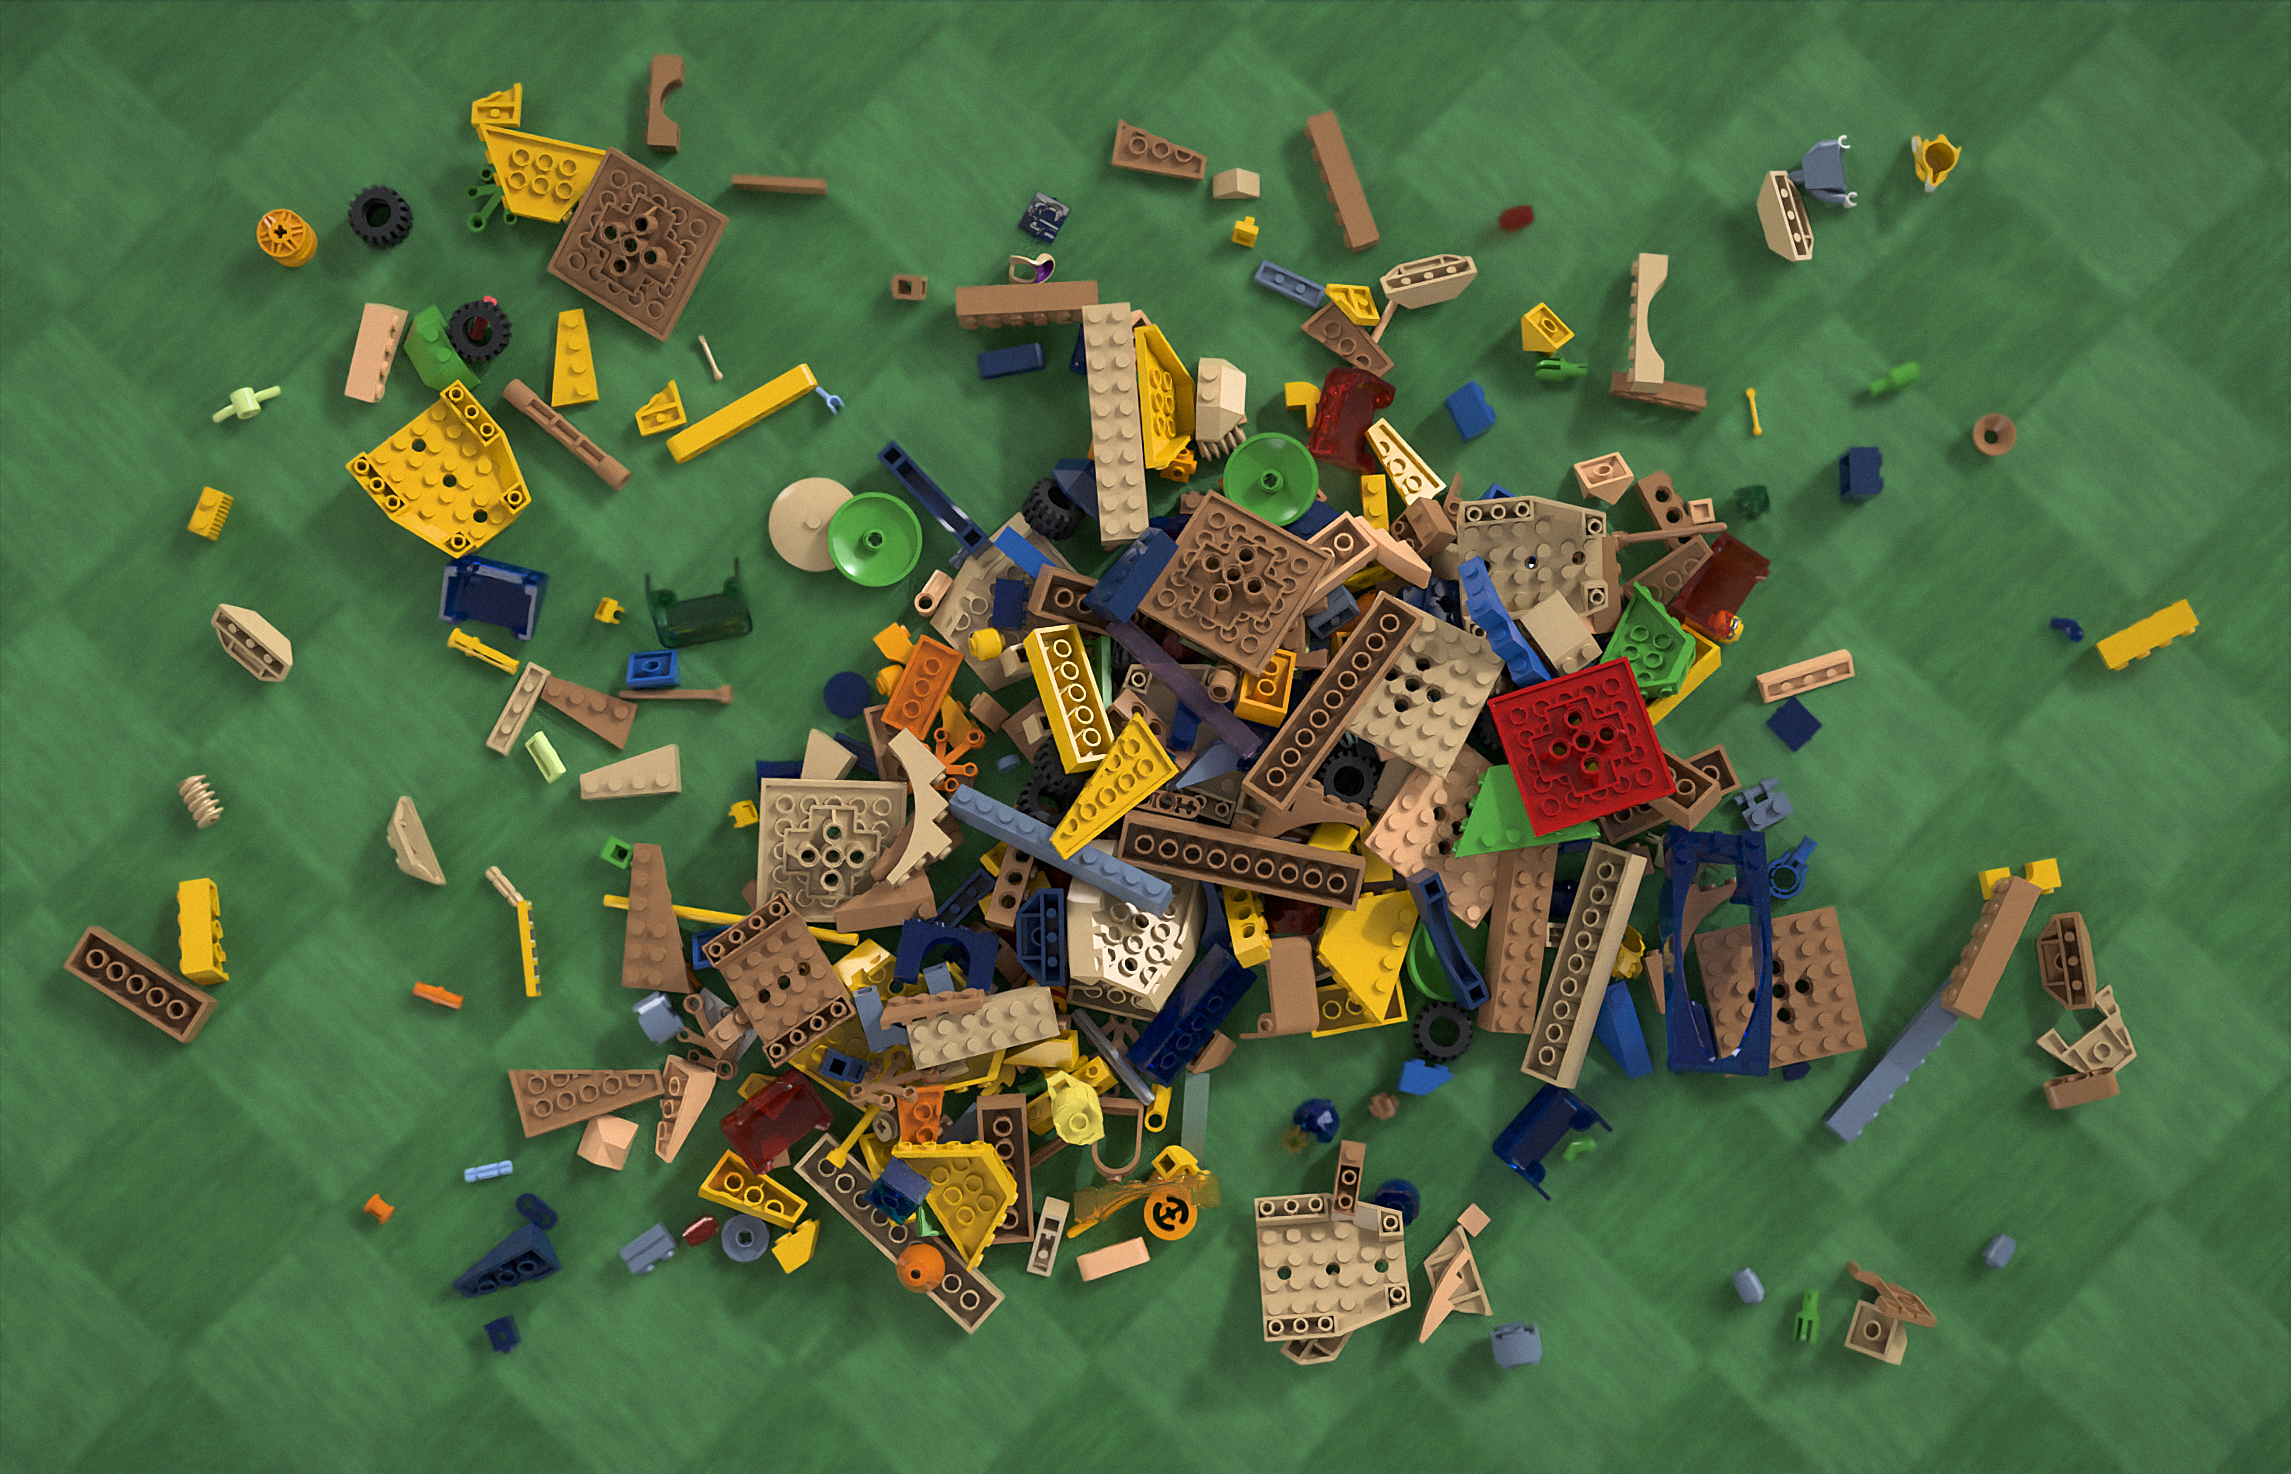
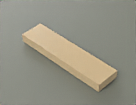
[485,661,552,756]

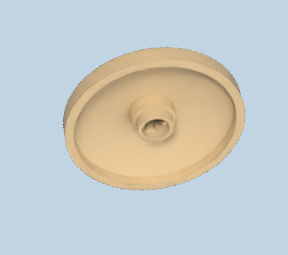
[769,478,854,572]

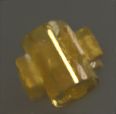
[1280,1125,1309,1155]

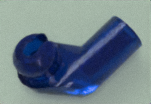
[2050,617,2084,643]

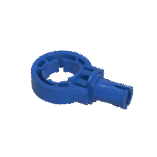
[1763,835,1818,899]

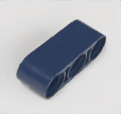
[976,343,1047,380]

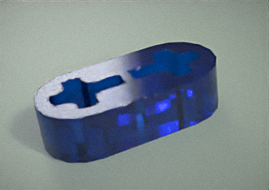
[516,1192,559,1230]

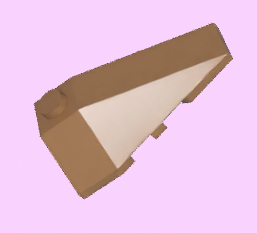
[870,809,965,883]
[833,867,937,933]

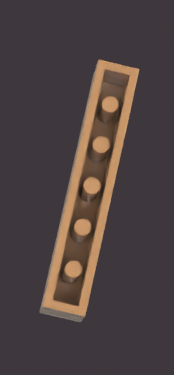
[1303,109,1380,254]

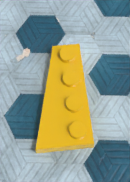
[551,309,599,409]

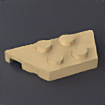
[1423,1224,1493,1316]

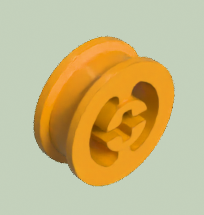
[1144,1184,1197,1240]

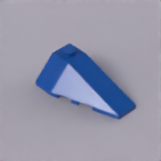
[1593,980,1653,1079]

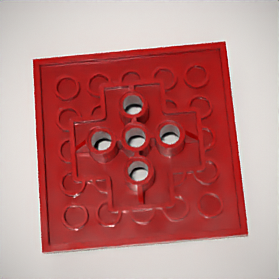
[1487,656,1677,838]

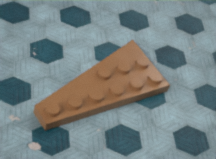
[621,843,693,994]
[508,1070,667,1139]

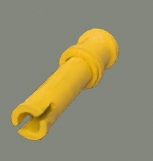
[447,628,520,675]

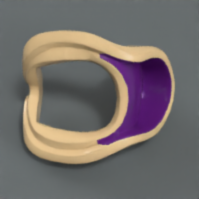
[1009,253,1055,285]

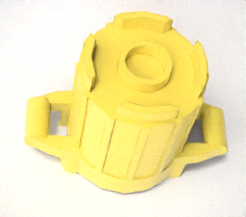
[1046,1070,1105,1145]

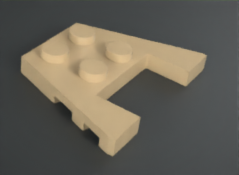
[2034,984,2137,1073]

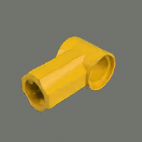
[1144,1083,1173,1132]

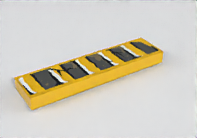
[517,900,541,997]

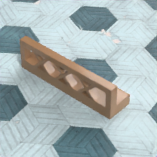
[1609,370,1707,413]

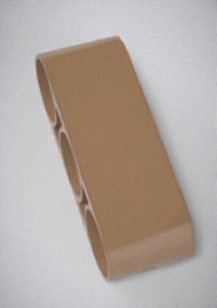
[2043,1067,2120,1109]

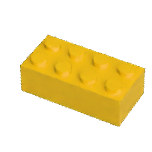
[1310,974,1408,1038]

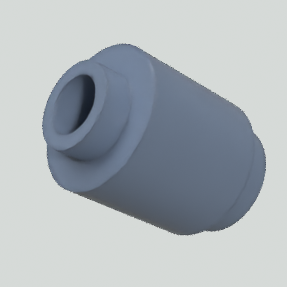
[1982,1232,2017,1270]
[1732,1267,1766,1305]

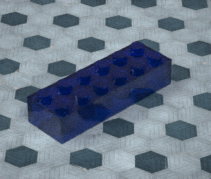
[1125,943,1259,1089]

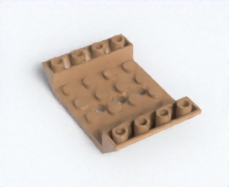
[701,893,856,1069]

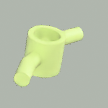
[212,386,281,423]

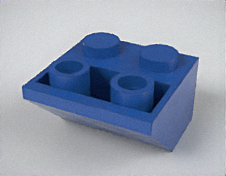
[1444,380,1496,444]
[1395,1057,1454,1096]

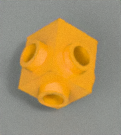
[1160,448,1197,483]

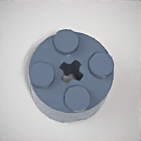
[632,990,685,1047]
[1489,1321,1543,1369]

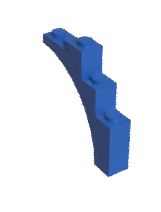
[1458,556,1556,689]

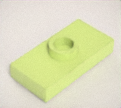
[525,731,566,784]

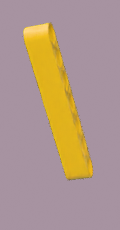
[666,363,818,464]

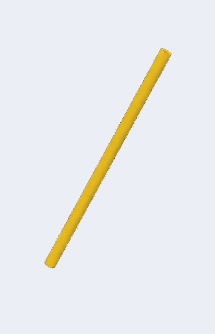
[603,894,859,946]

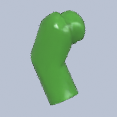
[1562,1136,1597,1163]

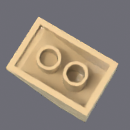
[1519,590,1603,677]

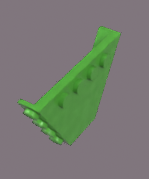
[1599,580,1697,700]
[1451,764,1601,860]

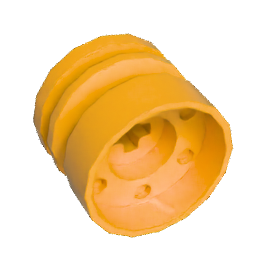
[256,209,318,267]

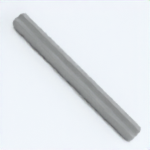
[1071,1008,1155,1106]

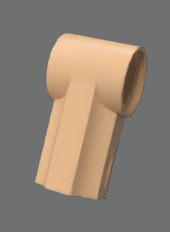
[915,569,954,617]

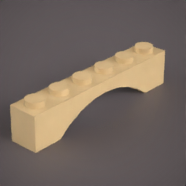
[1627,253,1668,393]

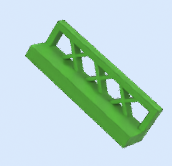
[1082,635,1113,729]

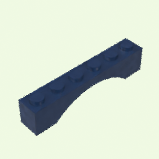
[876,440,993,560]
[1180,818,1235,961]
[1405,868,1491,1010]

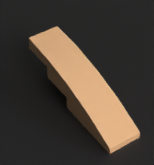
[1354,516,1432,589]
[1417,1248,1471,1344]

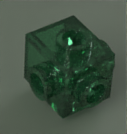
[1733,485,1771,522]

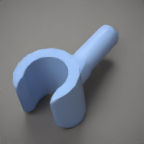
[815,386,845,414]

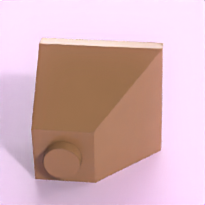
[1165,1012,1237,1074]

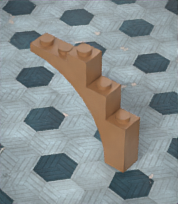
[1229,778,1366,838]
[1641,877,1749,1014]

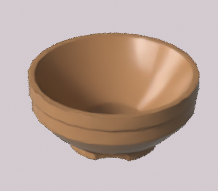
[1972,413,2017,456]

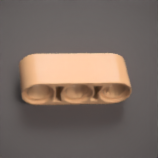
[1076,1236,1150,1281]

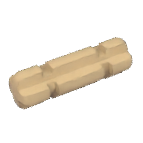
[485,866,524,907]

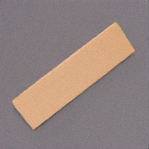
[1756,649,1855,703]

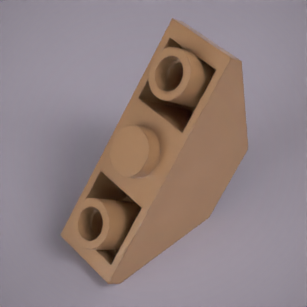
[959,920,1026,985]

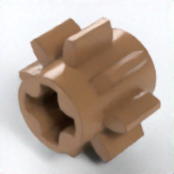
[1368,1091,1399,1121]

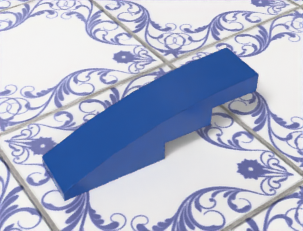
[993,525,1058,582]

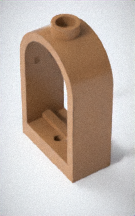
[1092,1097,1144,1183]

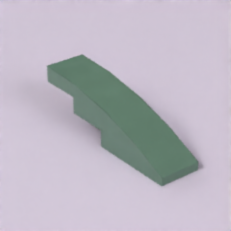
[1180,1072,1210,1170]

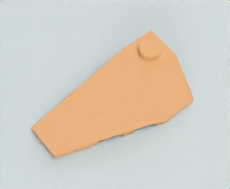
[655,1055,717,1163]

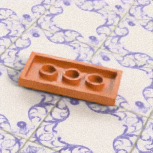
[881,634,966,741]

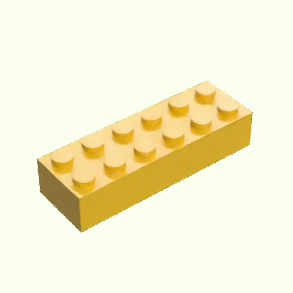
[1023,624,1115,774]

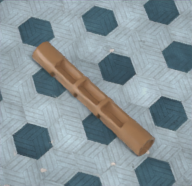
[502,379,632,491]
[1208,657,1242,703]

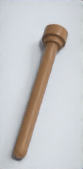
[1612,522,1727,550]
[619,685,733,704]

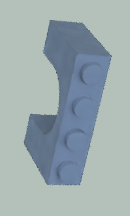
[852,962,955,1053]

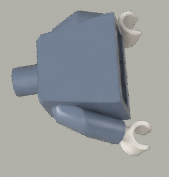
[1790,135,1857,208]

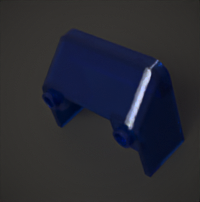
[1492,1083,1613,1202]

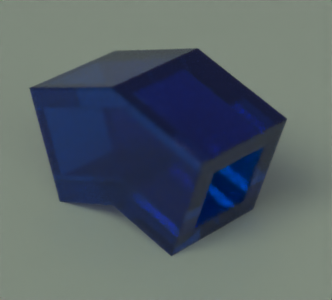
[1781,1061,1812,1082]

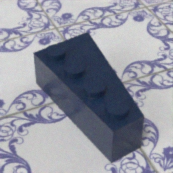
[1082,527,1179,624]

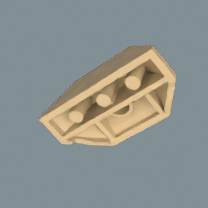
[1756,170,1814,262]
[1380,254,1478,309]
[1196,358,1246,442]
[210,604,293,682]
[387,796,447,886]
[1280,1271,1354,1366]

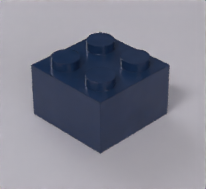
[1838,447,1883,503]

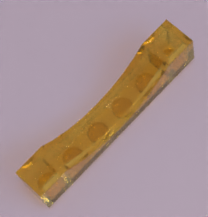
[1073,1170,1221,1224]

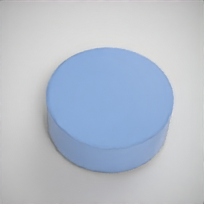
[996,754,1021,773]

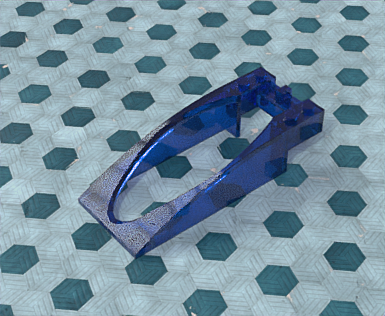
[1658,825,1772,1077]

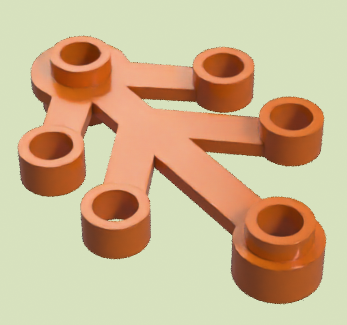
[908,728,986,795]

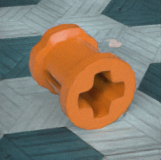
[363,1193,396,1225]

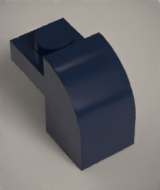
[817,1047,869,1084]

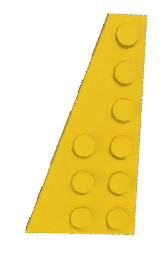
[1049,712,1179,860]

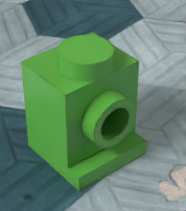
[599,835,634,870]

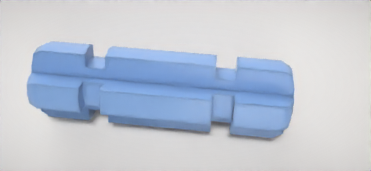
[464,1160,513,1182]

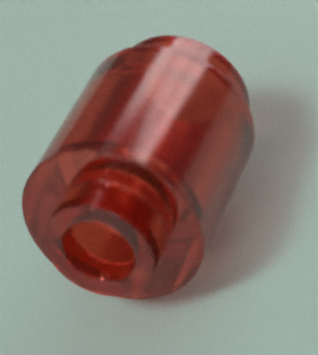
[1498,204,1535,233]
[682,1213,720,1248]

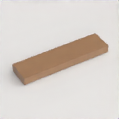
[732,174,828,195]

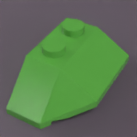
[403,304,481,391]

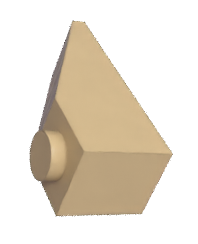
[1027,1196,1070,1277]

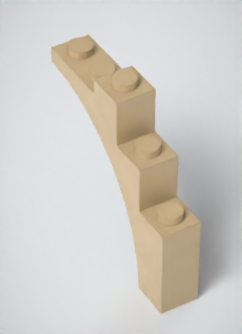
[886,727,953,889]

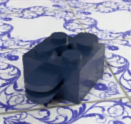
[1396,576,1464,630]

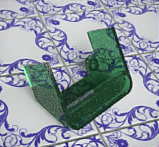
[645,557,753,649]

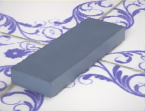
[1253,259,1326,311]

